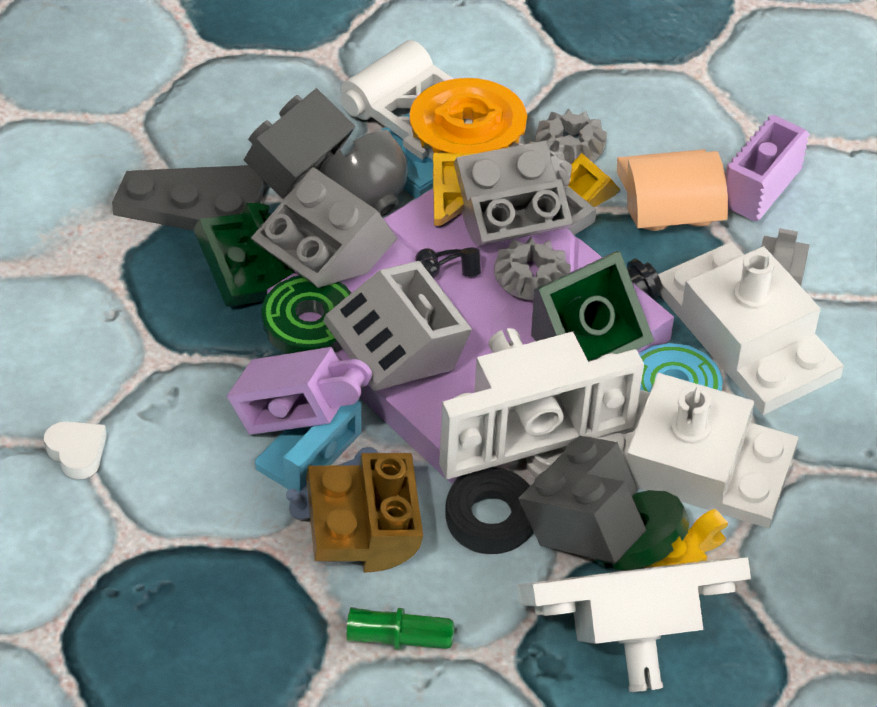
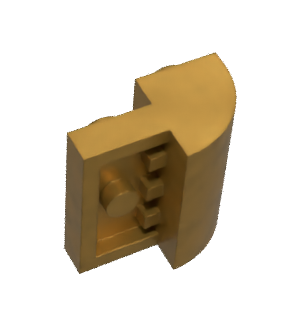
[306,453,423,573]

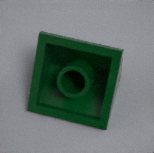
[531,251,654,362]

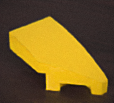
[433,153,477,226]

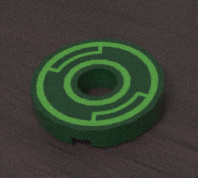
[261,275,352,354]

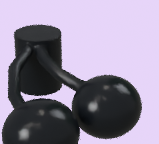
[415,247,481,279]

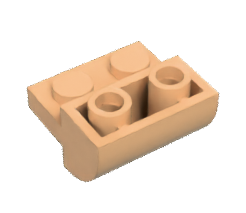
[617,149,728,231]

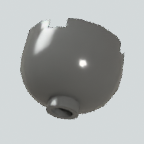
[319,130,408,216]

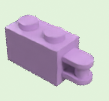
[227,347,372,435]

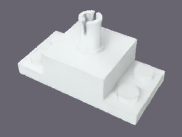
[658,242,844,415]
[439,328,644,480]
[596,373,799,529]
[518,557,751,692]

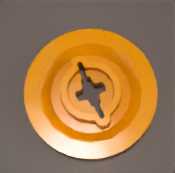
[409,78,527,153]

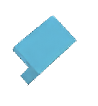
[255,401,362,492]

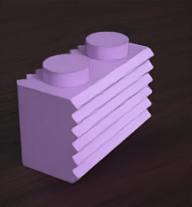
[725,115,809,221]

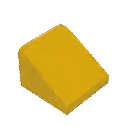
[568,153,620,207]

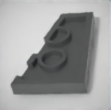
[112,165,268,231]

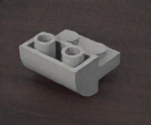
[454,140,573,246]

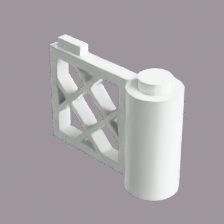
[340,40,473,160]

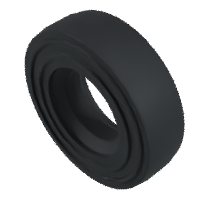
[445,467,533,554]

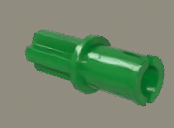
[346,607,454,650]

